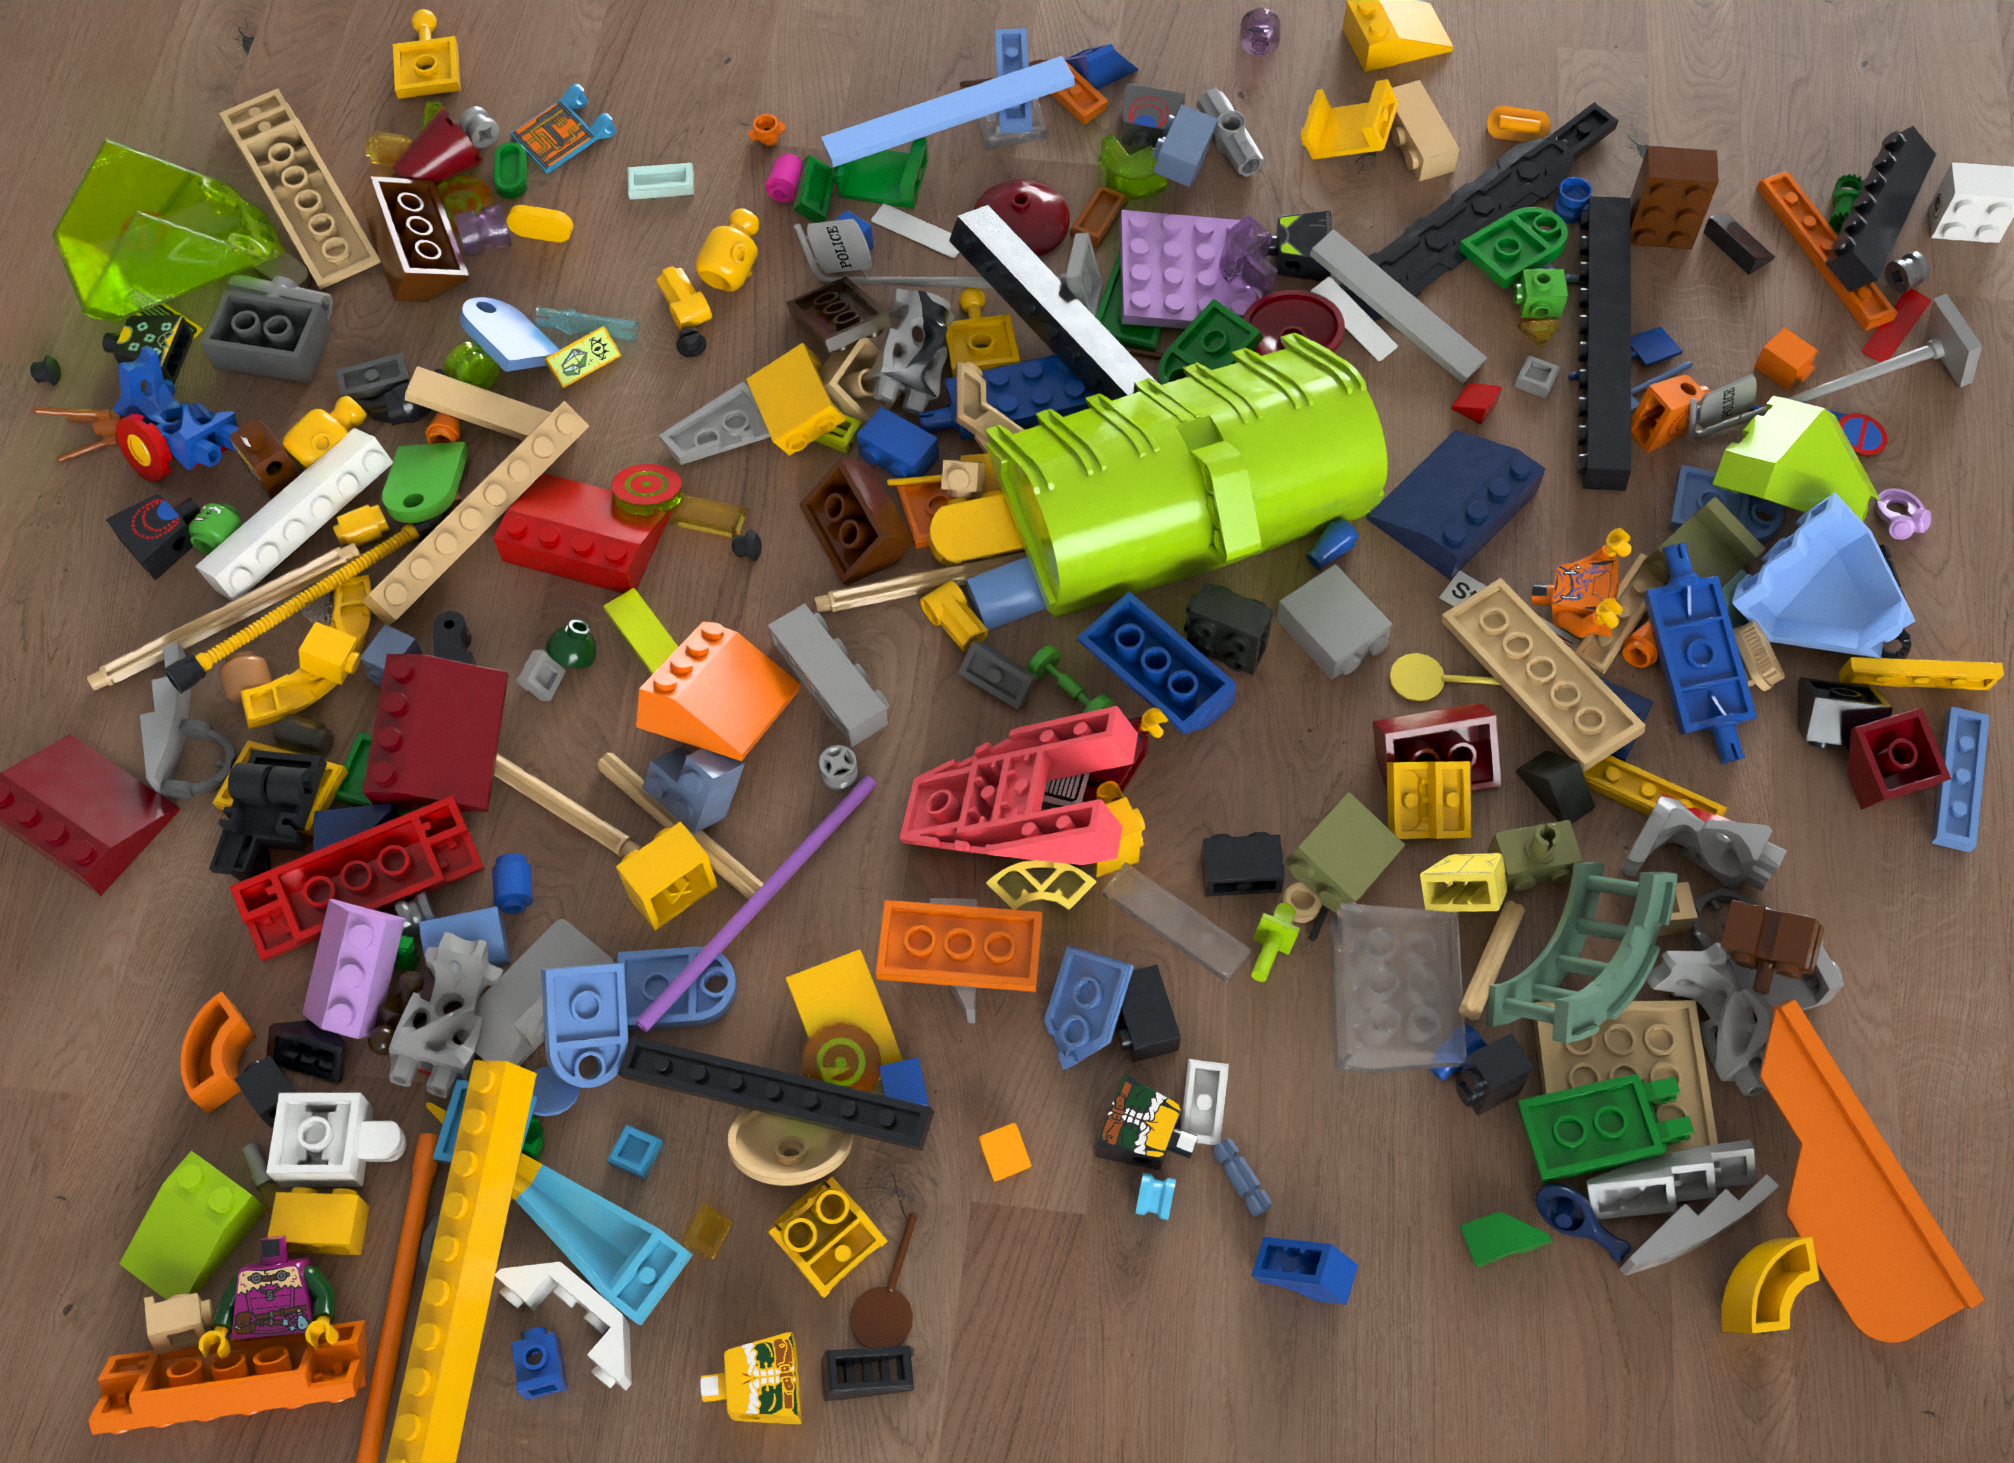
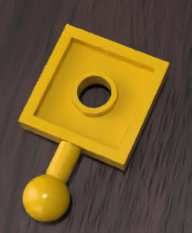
[393,9,461,99]
[945,288,1020,377]

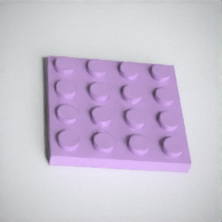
[1120,210,1256,329]

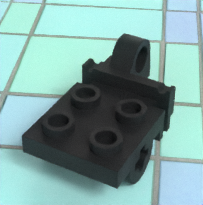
[209,750,327,882]

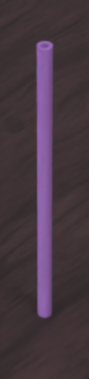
[635,775,877,1032]

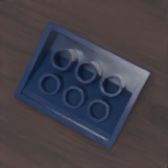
[1367,430,1546,580]

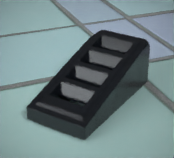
[821,1346,914,1401]

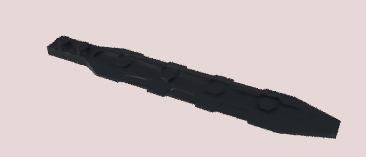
[1339,102,1619,332]

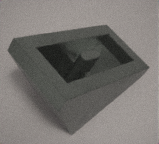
[1516,750,1595,824]

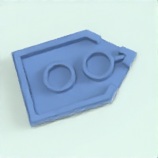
[1043,944,1134,1070]

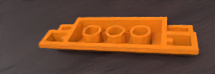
[88,1320,367,1435]

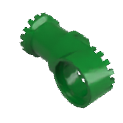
[1829,173,1864,234]

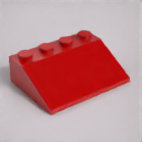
[493,473,673,594]

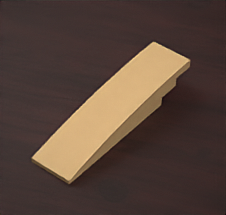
[219,88,381,290]

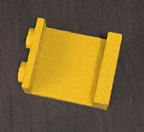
[1300,79,1399,160]
[746,343,847,456]

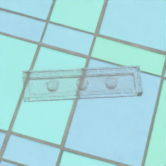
[1102,862,1251,984]

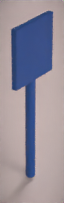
[1568,326,1683,380]

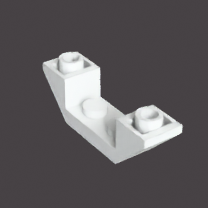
[495,1262,632,1391]

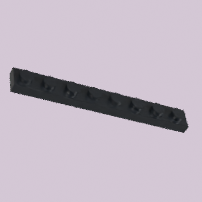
[618,1036,934,1151]

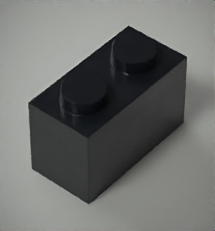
[1201,832,1285,897]
[1117,964,1181,1063]
[1456,1033,1534,1116]

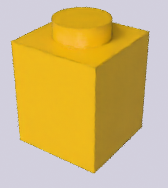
[298,621,361,685]

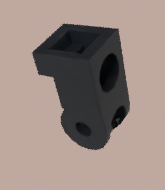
[433,611,477,665]

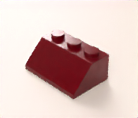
[1373,703,1502,793]

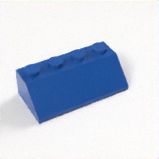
[1077,591,1236,734]

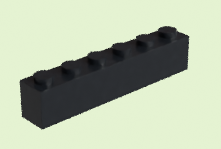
[1825,126,1936,292]

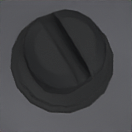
[676,327,707,357]
[30,355,61,385]
[732,529,762,561]

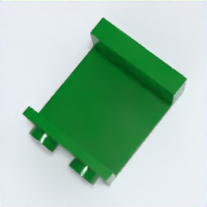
[832,137,929,209]

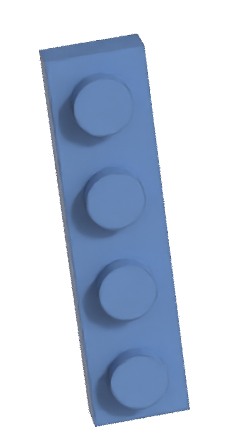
[995,28,1032,134]
[1931,706,1990,853]

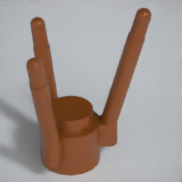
[33,407,124,462]

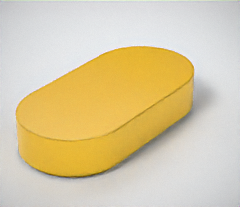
[506,205,574,243]

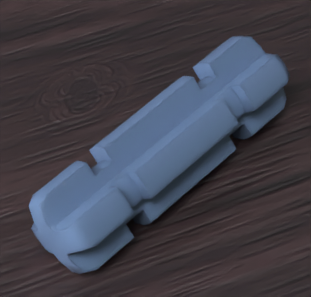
[1213,1138,1272,1216]

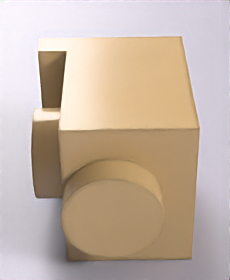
[941,460,986,498]
[144,1293,214,1356]

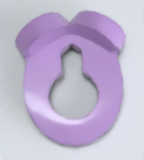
[1875,488,1931,540]

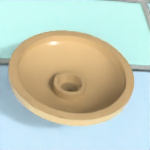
[728,1109,852,1186]

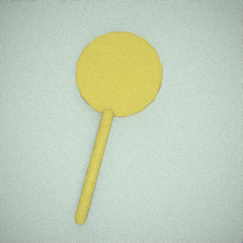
[1389,653,1501,703]

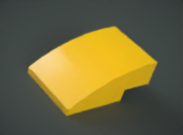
[786,949,903,1086]

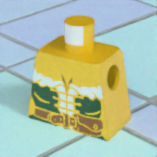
[701,1332,802,1424]

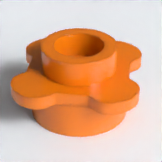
[748,114,786,146]

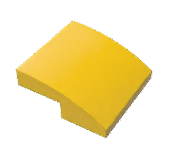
[1387,761,1471,839]

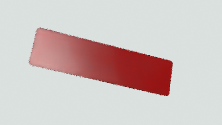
[1861,289,1932,362]

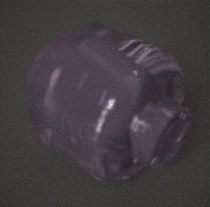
[1240,8,1281,56]

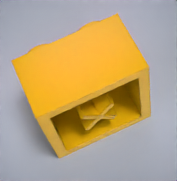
[616,821,718,931]

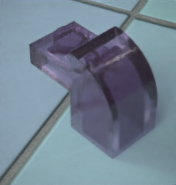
[1219,215,1278,298]

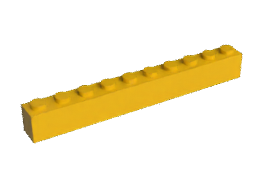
[386,1060,537,1463]

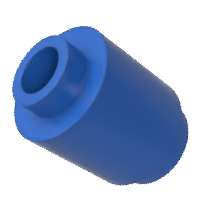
[492,853,533,914]

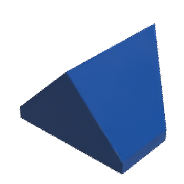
[1064,43,1139,90]

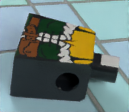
[1096,1074,1198,1170]

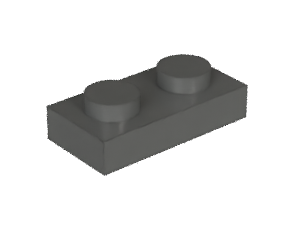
[335,353,410,401]
[958,640,1038,710]

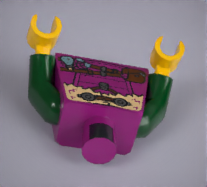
[199,1235,339,1359]

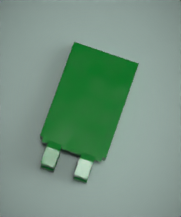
[1516,1073,1694,1184]

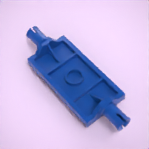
[918,355,1093,440]
[1642,543,1757,764]

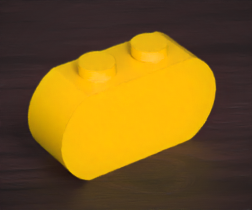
[928,490,1025,567]

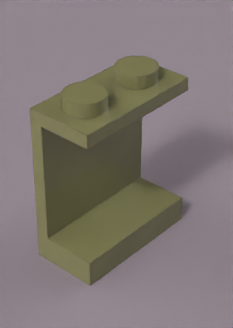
[1643,496,1766,588]
[1282,792,1405,917]

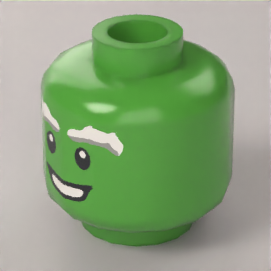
[188,503,243,555]

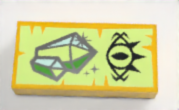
[544,326,622,389]

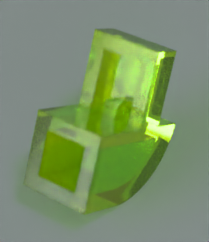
[1099,134,1168,200]

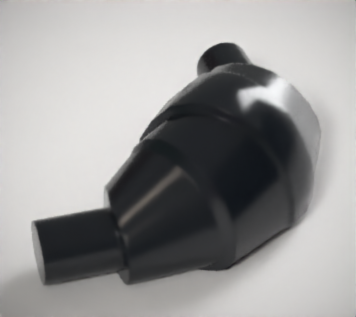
[358,368,448,425]

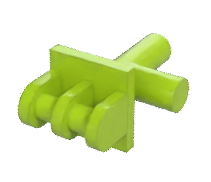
[1251,903,1300,982]

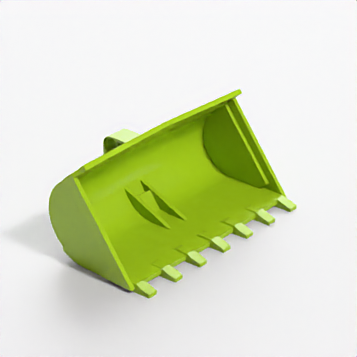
[985,333,1388,618]

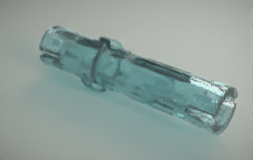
[535,306,639,342]

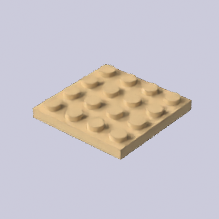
[1534,1000,1718,1162]

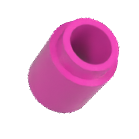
[765,153,803,202]

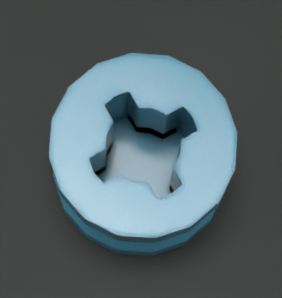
[1135,1173,1176,1221]

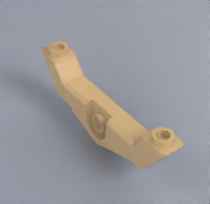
[956,361,1024,454]

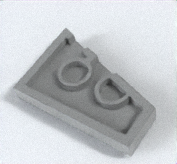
[659,382,771,465]

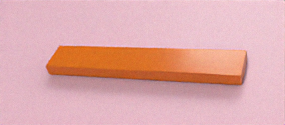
[1756,170,1898,331]

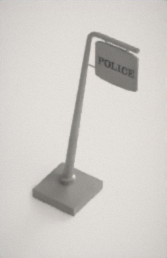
[794,219,1103,318]
[1688,293,1982,438]

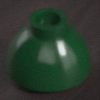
[546,620,597,669]

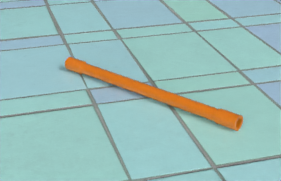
[355,1133,439,1463]

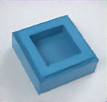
[607,1124,664,1180]

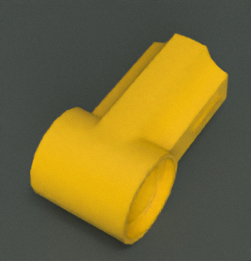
[656,266,712,331]
[919,580,988,652]

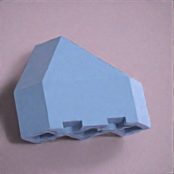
[1732,493,1915,658]

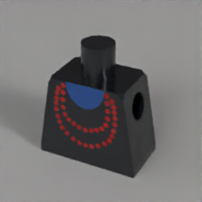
[106,495,200,580]

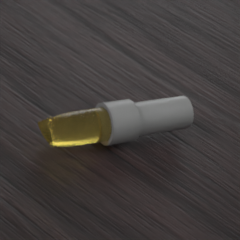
[242,1143,278,1214]

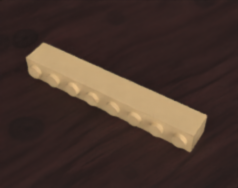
[361,401,589,626]

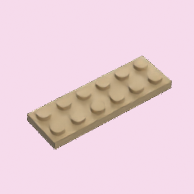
[1442,578,1645,772]

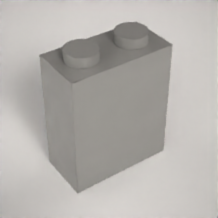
[1276,564,1393,680]

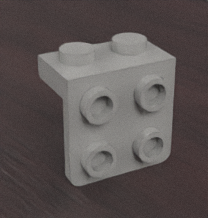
[1726,914,1844,1023]

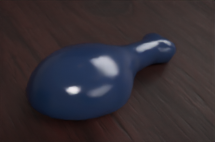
[1535,1183,1631,1261]

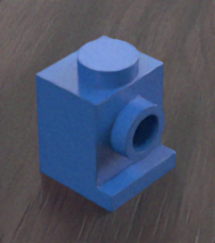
[511,1327,568,1400]

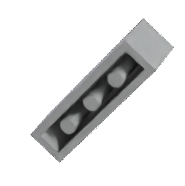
[768,603,889,747]

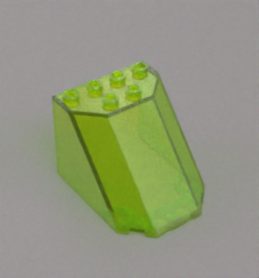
[52,138,285,322]

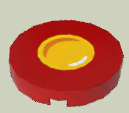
[116,414,172,482]

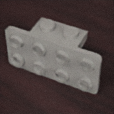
[455,919,614,1066]

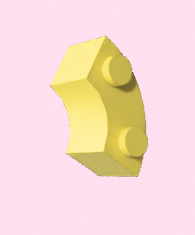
[986,860,1097,911]

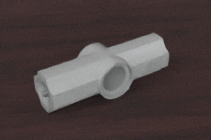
[1197,88,1264,177]
[228,274,333,321]

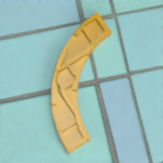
[240,575,372,729]

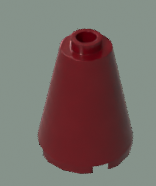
[391,108,484,184]

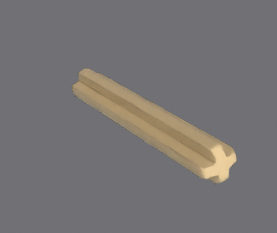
[1459,900,1525,1021]

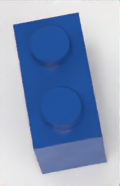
[857,406,939,479]

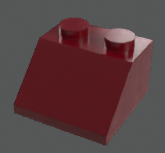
[1847,708,1951,810]

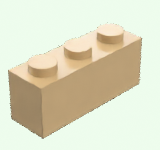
[1390,80,1460,181]

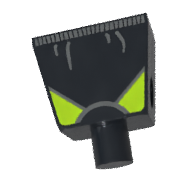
[1256,211,1332,282]

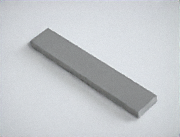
[1310,229,1487,384]

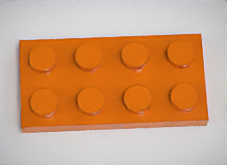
[876,900,1043,992]

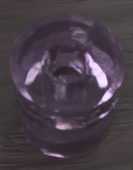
[455,203,512,256]

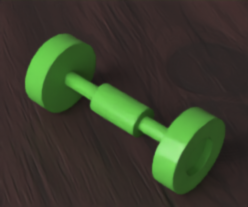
[1027,645,1115,713]

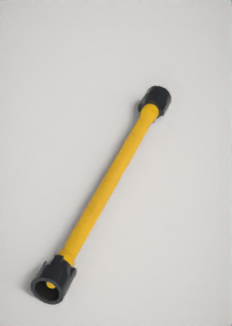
[163,514,444,694]

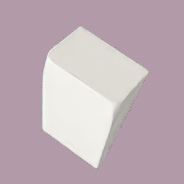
[1180,1059,1229,1145]

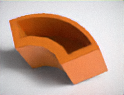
[180,991,257,1115]

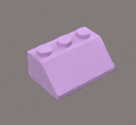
[302,899,405,1039]

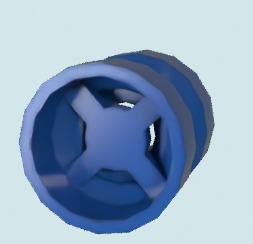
[1553,177,1592,223]

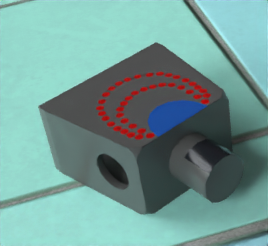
[1122,83,1186,158]

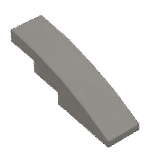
[140,642,191,795]
[1586,1139,1757,1220]
[1619,1174,1779,1276]

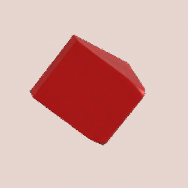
[1451,383,1502,424]

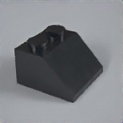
[1798,677,1893,750]

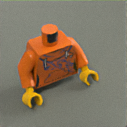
[1532,528,1631,638]

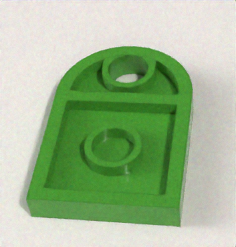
[382,441,469,523]

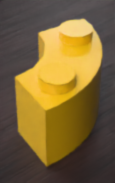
[1721,1237,1820,1333]

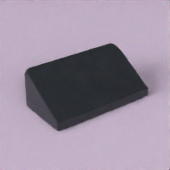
[1703,215,1775,275]

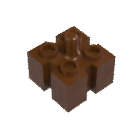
[1720,900,1824,995]

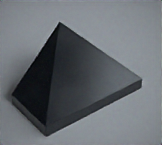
[266,1020,346,1083]

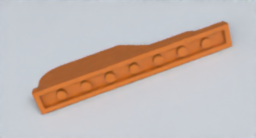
[1759,999,1986,1343]

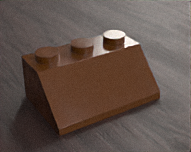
[799,457,915,585]

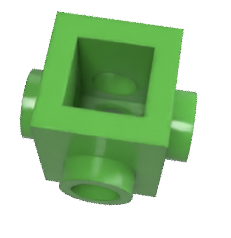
[1513,268,1568,319]

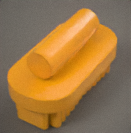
[1487,106,1551,142]

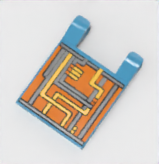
[510,84,616,174]

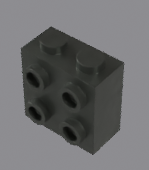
[1183,581,1274,675]

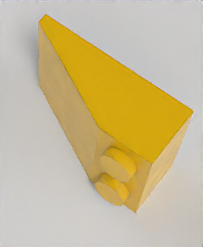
[1342,0,1453,72]

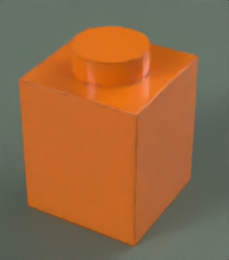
[1754,327,1818,391]

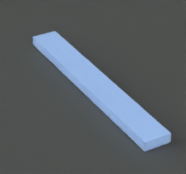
[821,56,1075,167]

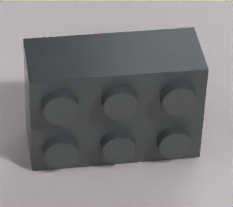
[201,290,332,383]

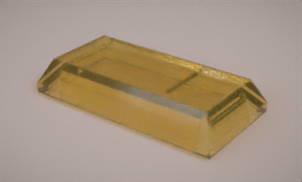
[670,494,748,538]

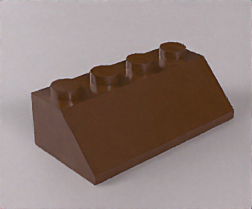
[361,176,469,302]

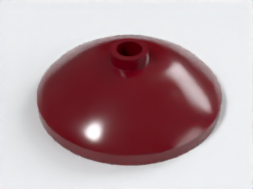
[973,179,1070,257]
[1243,290,1345,356]

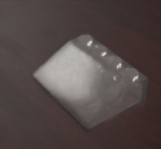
[1330,903,1467,1073]

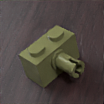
[1488,820,1583,891]

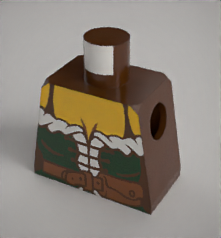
[229,419,299,500]

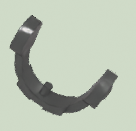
[160,719,237,800]
[1690,888,1769,951]

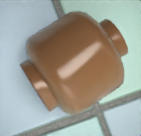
[219,651,272,708]

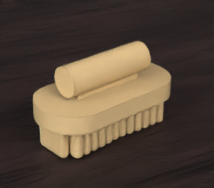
[1733,621,1785,691]

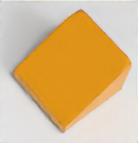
[978,1123,1032,1182]

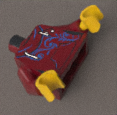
[1082,708,1168,804]

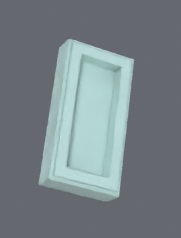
[628,163,694,200]

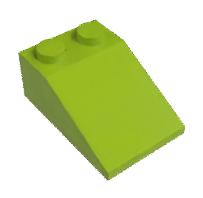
[119,1150,268,1300]

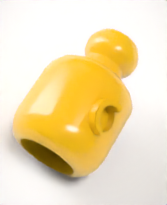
[695,208,759,292]
[282,396,367,471]

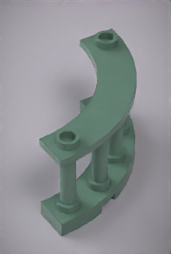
[1486,862,1678,1043]

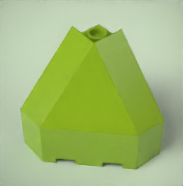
[1713,396,1882,522]

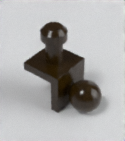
[368,971,427,1055]

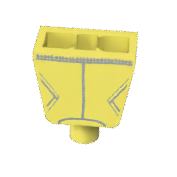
[1420,853,1507,912]

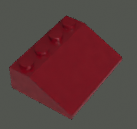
[363,654,509,812]
[0,734,180,896]

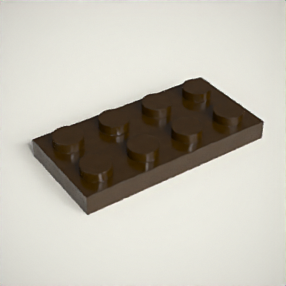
[786,276,892,353]

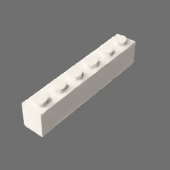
[195,428,393,601]

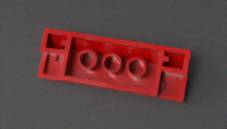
[230,795,485,962]

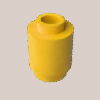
[333,504,390,547]

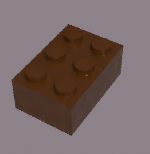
[1630,145,1719,249]

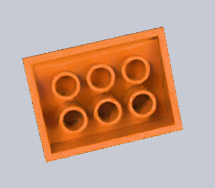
[636,621,801,761]

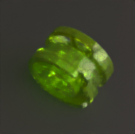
[443,341,499,390]

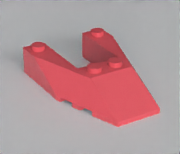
[899,706,1138,865]

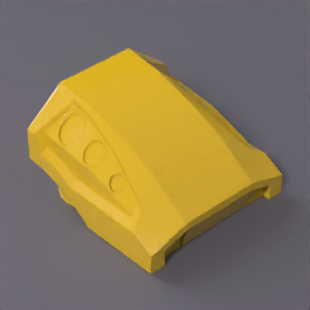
[766,1176,888,1298]

